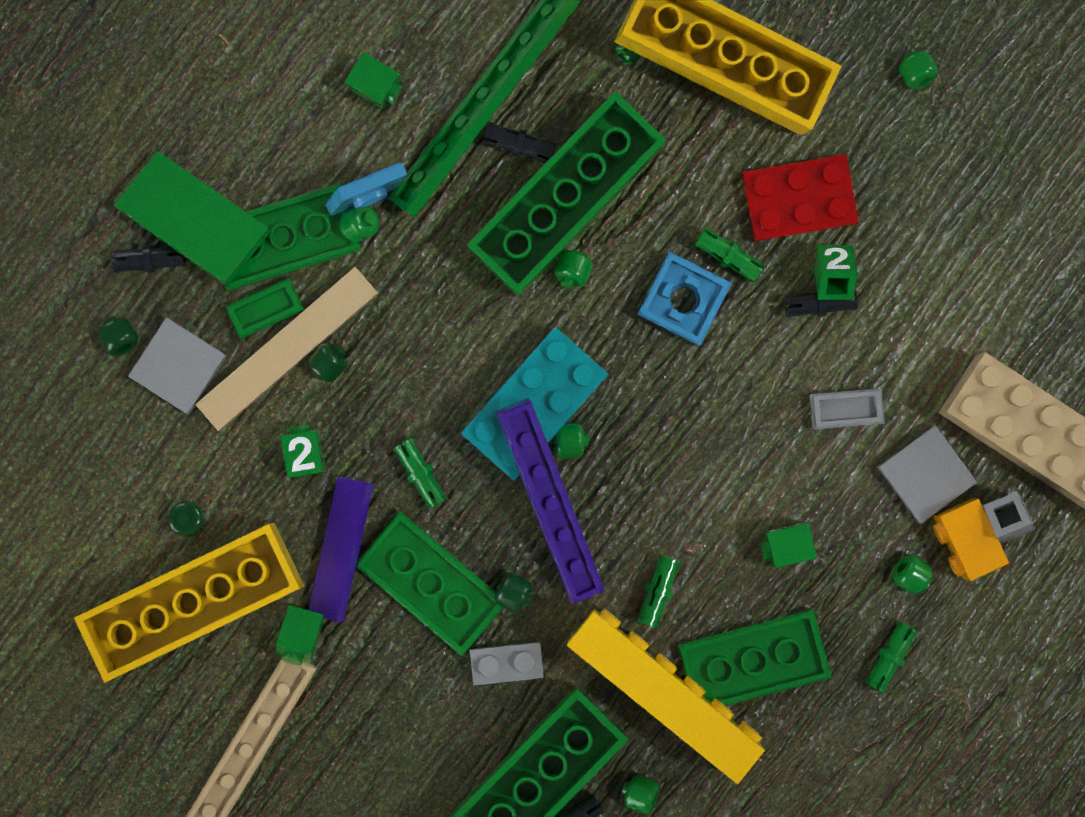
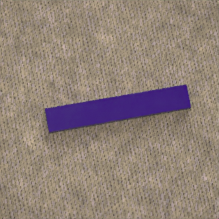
[495,398,605,605]

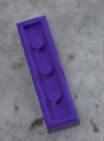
[309,476,374,622]

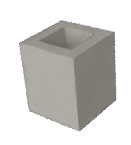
[983,492,1036,543]

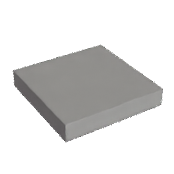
[128,317,227,414]
[877,425,977,524]

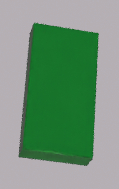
[225,278,305,340]

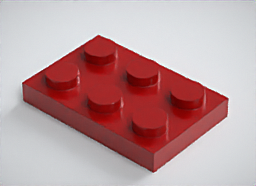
[742,154,859,242]

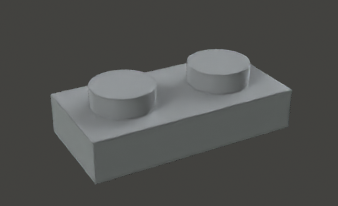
[470,641,544,686]

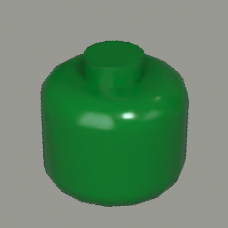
[899,51,939,90]
[339,206,379,242]
[554,250,593,289]
[554,423,589,459]
[892,554,933,594]
[622,774,660,814]

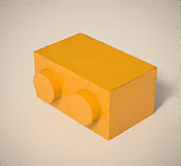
[933,498,1009,581]

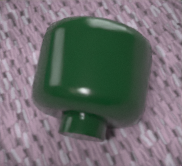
[98,318,138,356]
[308,342,348,382]
[168,501,206,537]
[494,572,534,612]

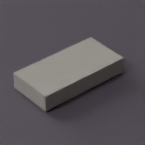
[810,389,885,429]

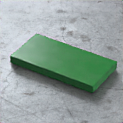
[114,151,270,286]
[225,183,362,292]
[356,511,503,656]
[677,609,832,706]

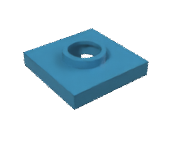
[326,162,408,216]
[637,251,732,346]

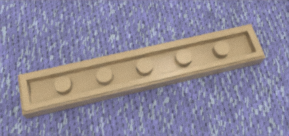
[195,267,379,431]
[186,659,318,817]

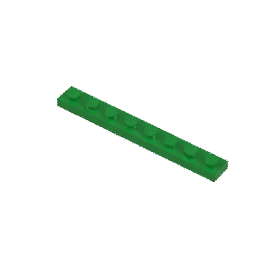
[387,0,581,217]

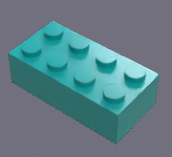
[461,327,608,481]

